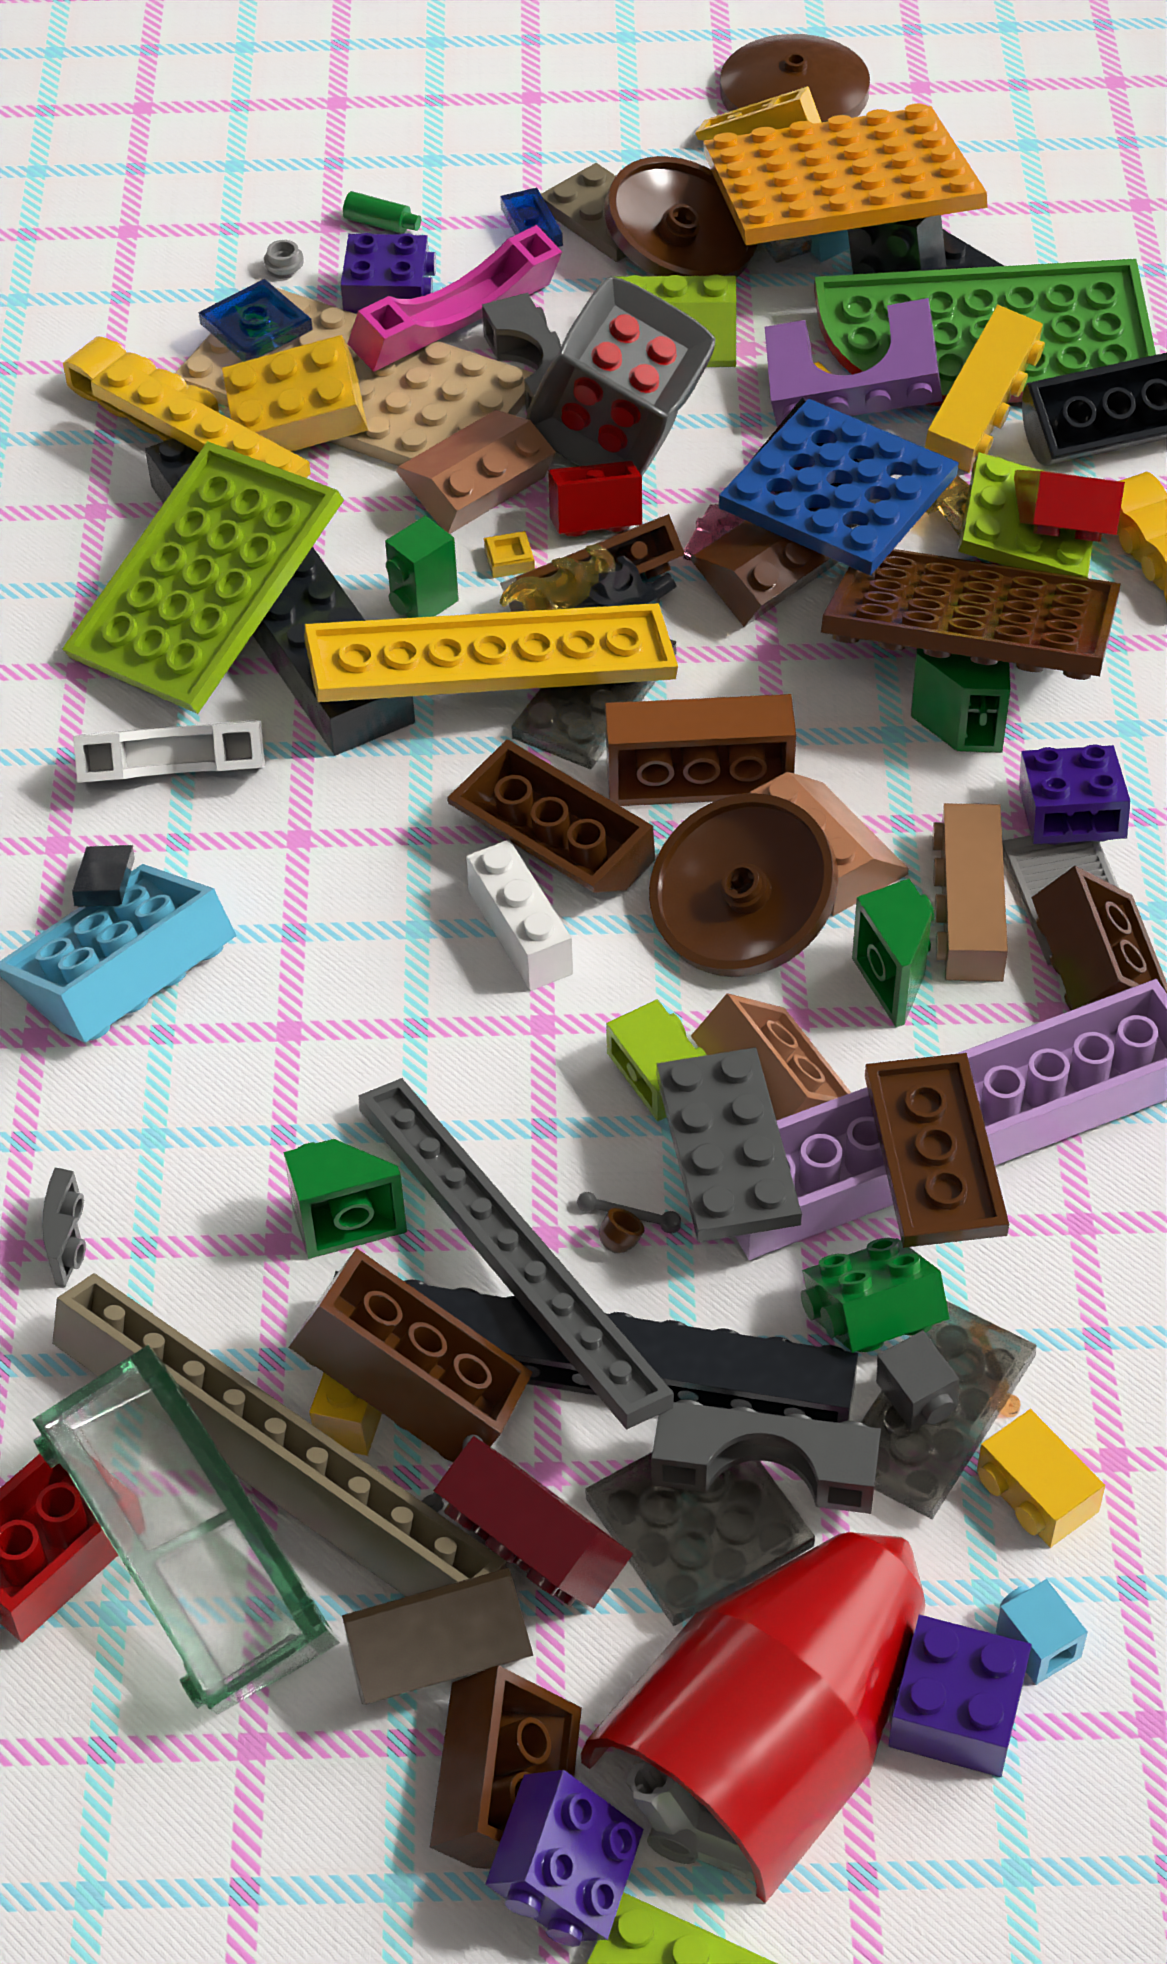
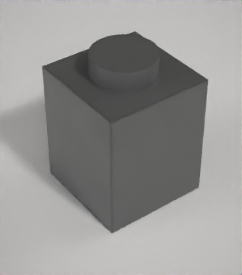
[876,1331,959,1431]

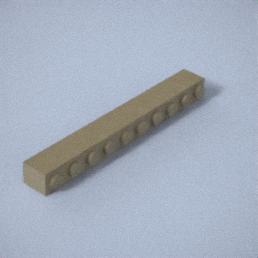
[52,1273,507,1597]

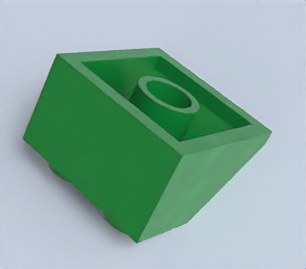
[852,878,935,1028]
[283,1139,407,1259]

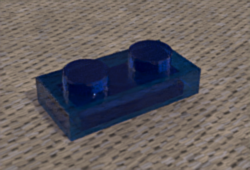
[500,187,563,247]

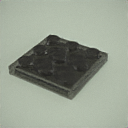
[585,1452,815,1627]

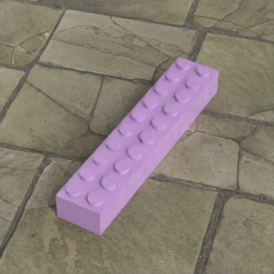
[735,979,1167,1260]

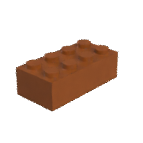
[605,694,796,806]

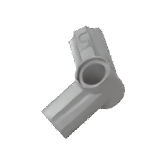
[625,1761,755,1882]

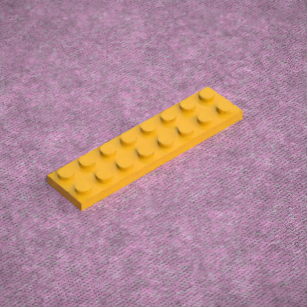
[304,603,678,702]

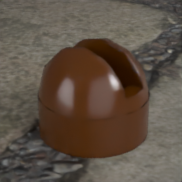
[599,1208,645,1253]

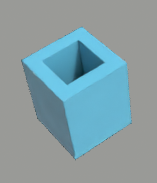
[996,1579,1088,1685]

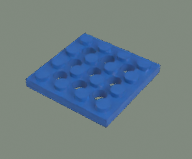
[718,399,959,576]

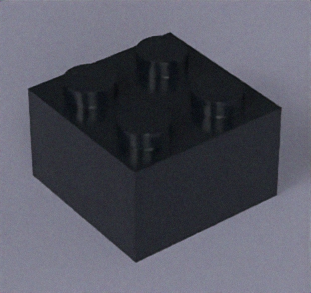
[847,215,947,275]

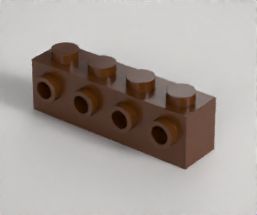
[500,514,685,612]

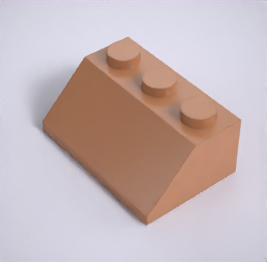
[396,410,556,534]
[750,772,909,916]
[691,993,851,1121]

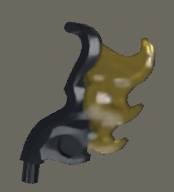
[499,544,677,611]

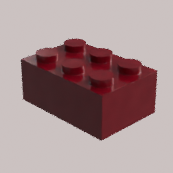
[433,1435,633,1609]

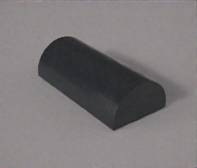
[1022,352,1167,466]

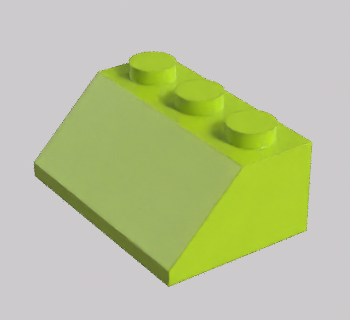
[616,275,736,367]

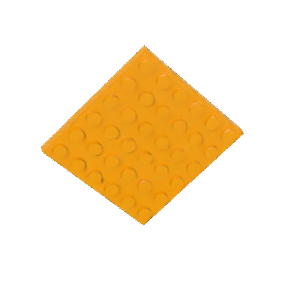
[703,103,988,245]

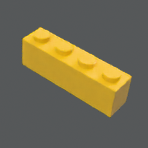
[925,305,1045,473]

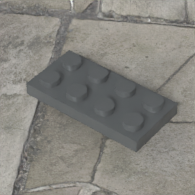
[656,1047,802,1242]

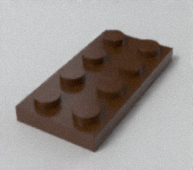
[864,1053,1010,1248]

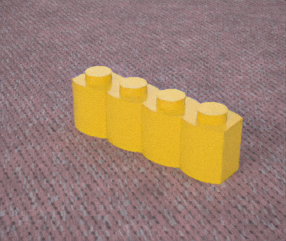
[63,336,219,441]
[1117,472,1167,602]

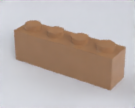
[932,803,1008,982]

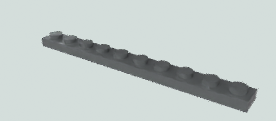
[358,1078,674,1430]

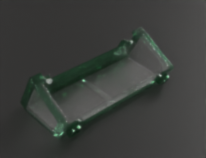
[32,1344,340,1715]

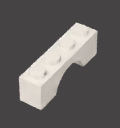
[73,720,265,783]

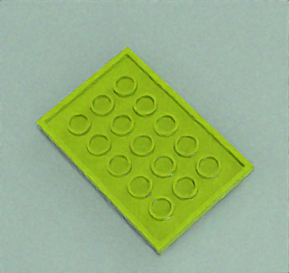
[62,441,344,714]

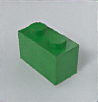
[385,515,459,618]

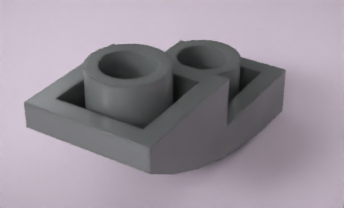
[42,1167,86,1287]

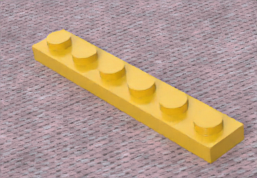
[91,359,311,478]

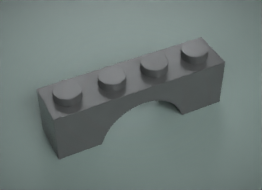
[482,292,561,413]
[651,1400,881,1514]

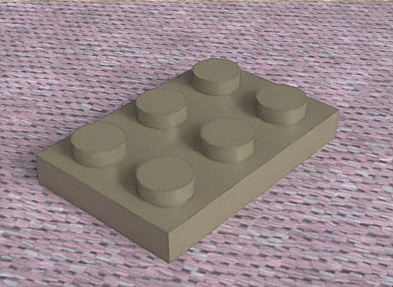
[538,163,626,262]

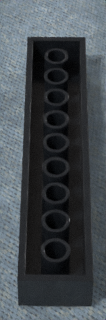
[145,438,415,756]

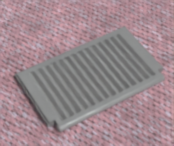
[1002,835,1119,965]

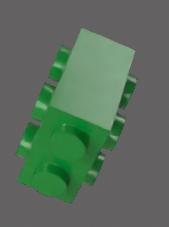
[801,1238,950,1353]

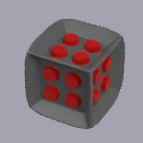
[526,276,715,476]

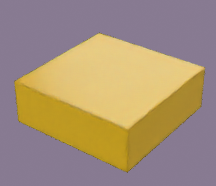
[483,531,535,578]

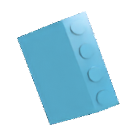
[0,864,237,1043]

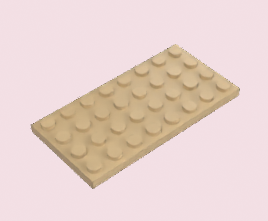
[176,281,533,466]

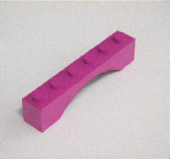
[347,225,562,372]

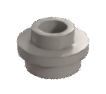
[264,240,304,276]

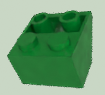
[911,648,1011,753]

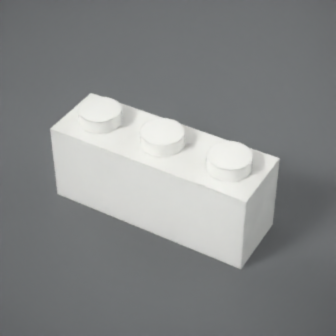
[466,839,573,991]

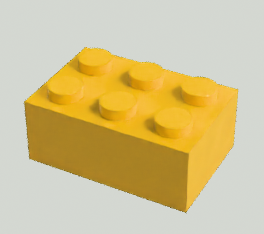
[222,335,368,452]

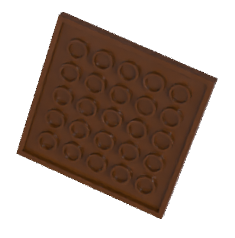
[821,549,1121,680]

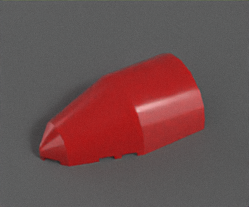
[581,1532,926,1904]

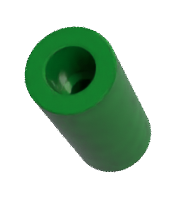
[343,191,422,234]

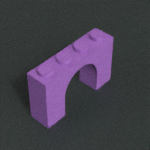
[765,298,942,427]

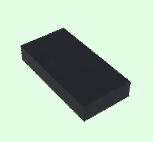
[72,845,135,907]

